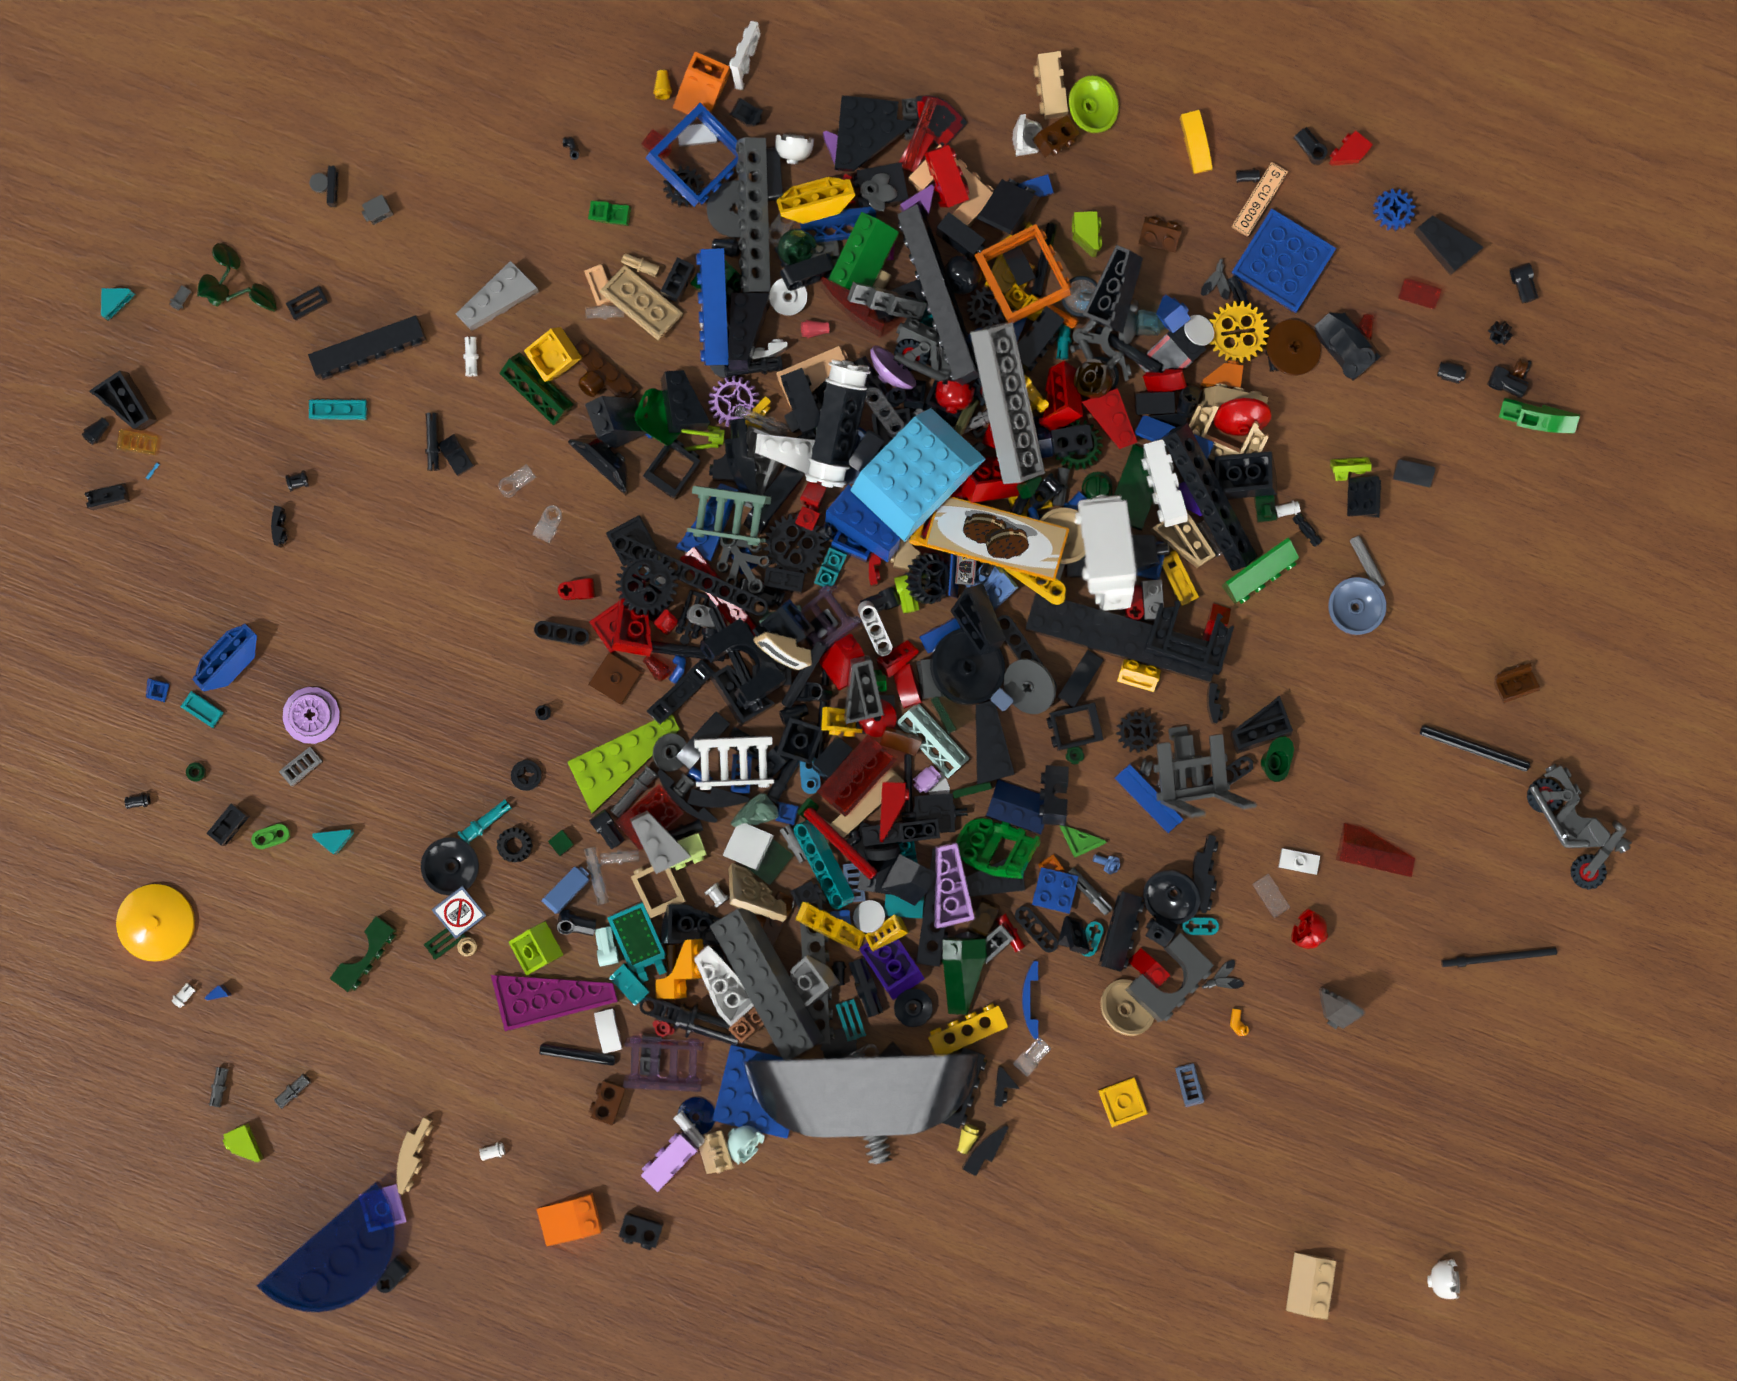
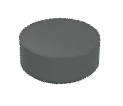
[309,173,327,193]

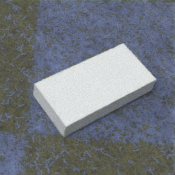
[678,124,717,147]

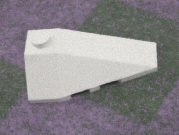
[694,945,753,1026]

